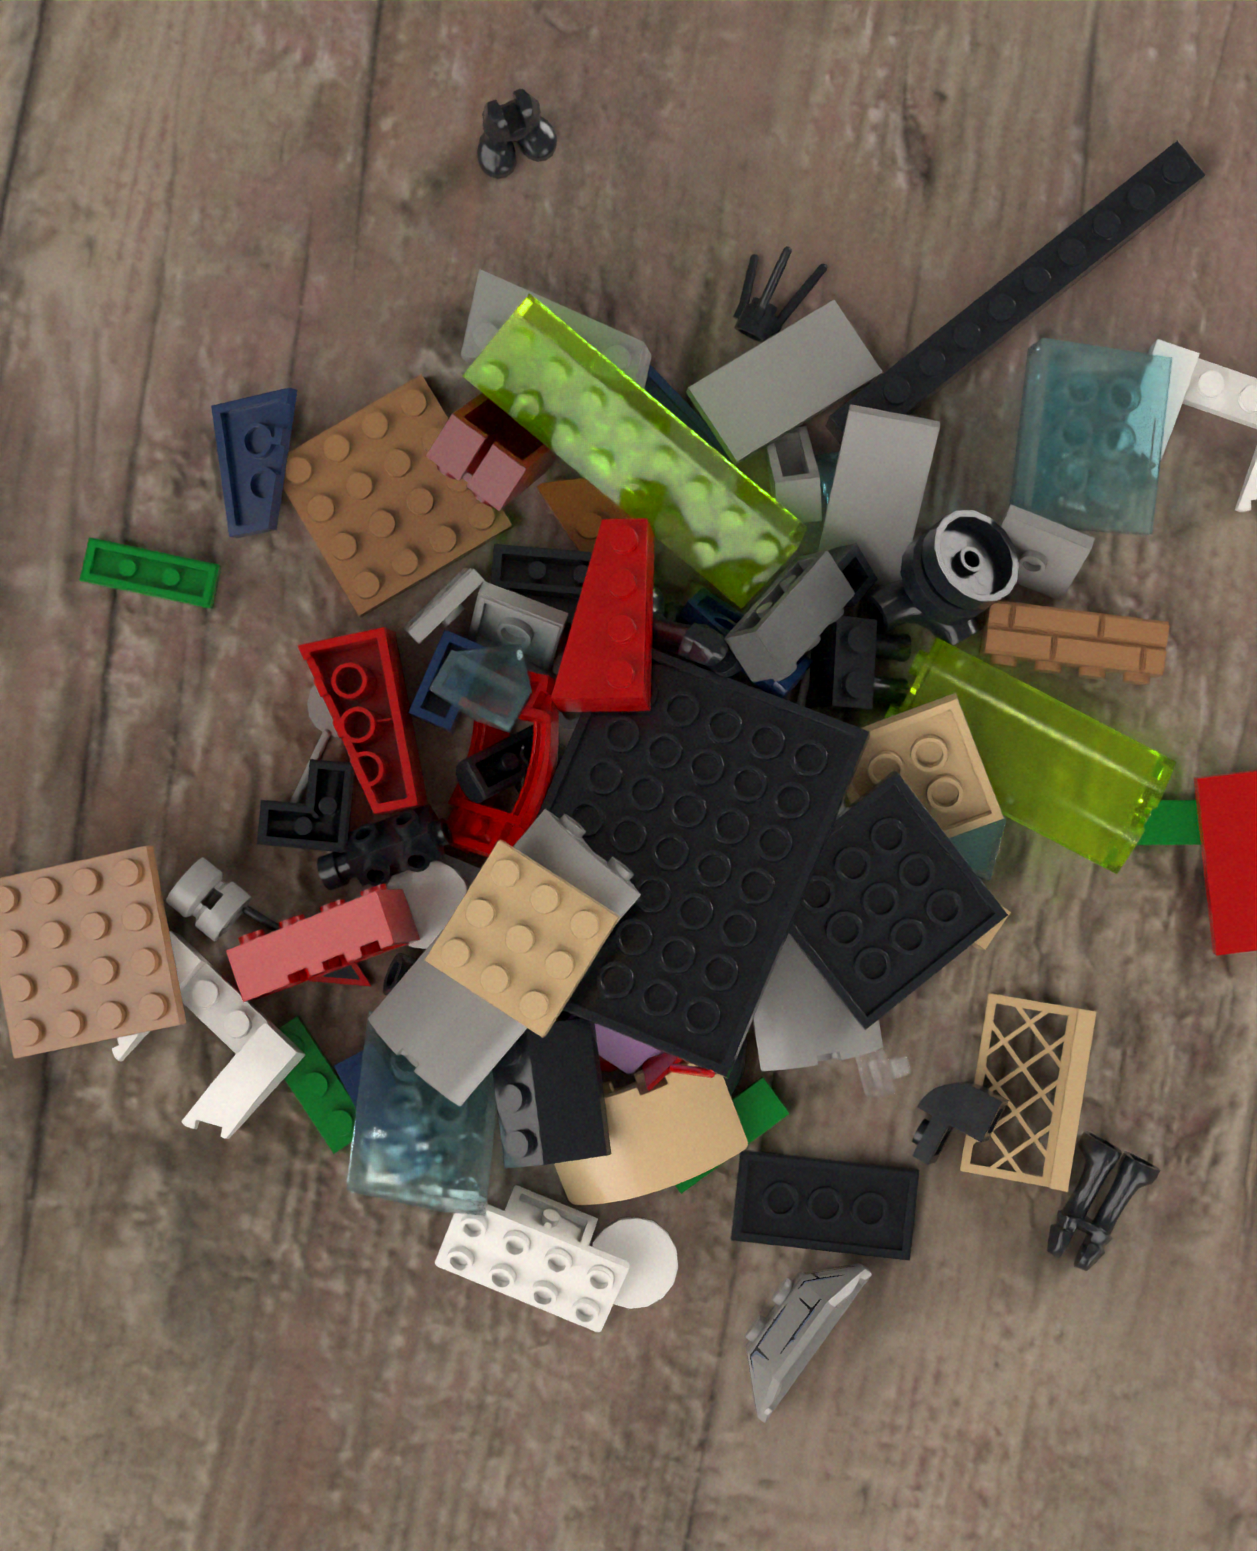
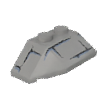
[745,1263,872,1423]

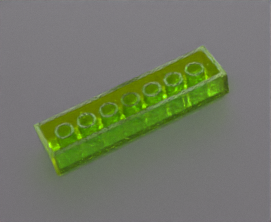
[462,293,807,609]

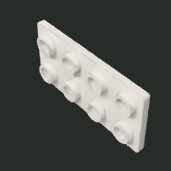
[435,1185,630,1332]

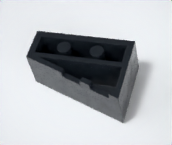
[491,544,592,629]

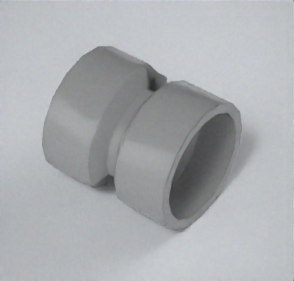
[166,857,252,942]

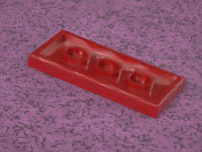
[1193,769,1257,956]

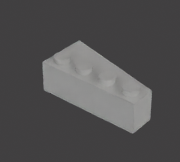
[461,269,651,398]

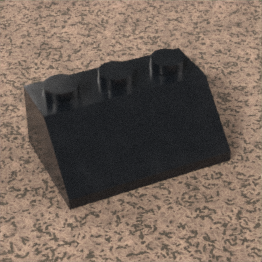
[492,1018,612,1168]

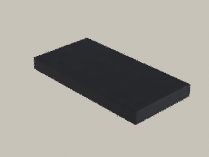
[730,1150,920,1261]

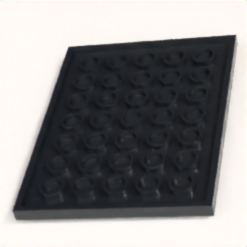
[535,649,870,1079]

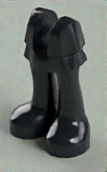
[477,89,557,179]
[652,586,743,677]
[1047,1131,1161,1271]

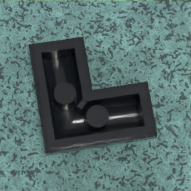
[456,724,558,804]
[256,759,355,853]

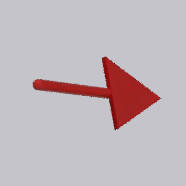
[642,1052,716,1091]

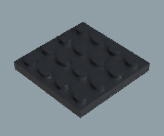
[788,771,1008,1030]

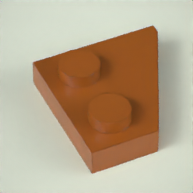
[536,472,658,552]

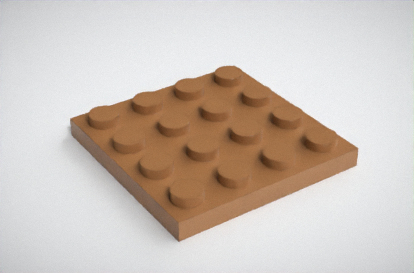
[283,374,513,618]
[0,846,187,1059]

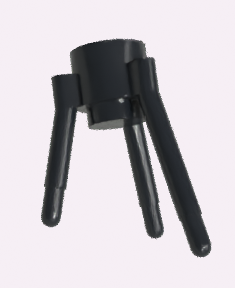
[733,246,827,343]

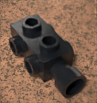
[317,804,452,891]

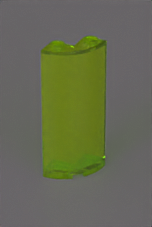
[882,637,1176,874]

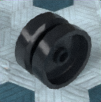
[900,510,1019,626]

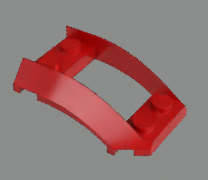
[446,665,559,857]

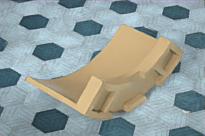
[554,1060,748,1205]

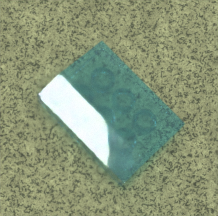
[1009,338,1172,535]
[347,1011,497,1216]

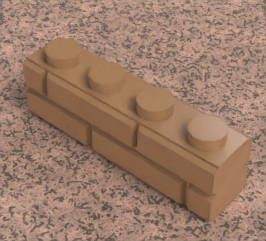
[979,601,1169,685]

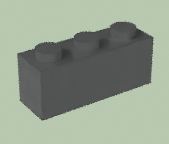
[724,550,855,682]

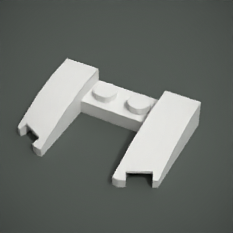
[1115,339,1257,512]
[112,931,306,1139]

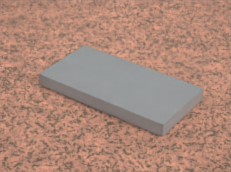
[686,300,883,466]
[817,404,940,585]

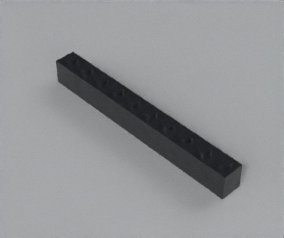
[825,140,1205,445]

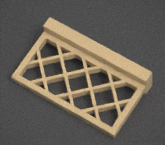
[960,993,1097,1192]

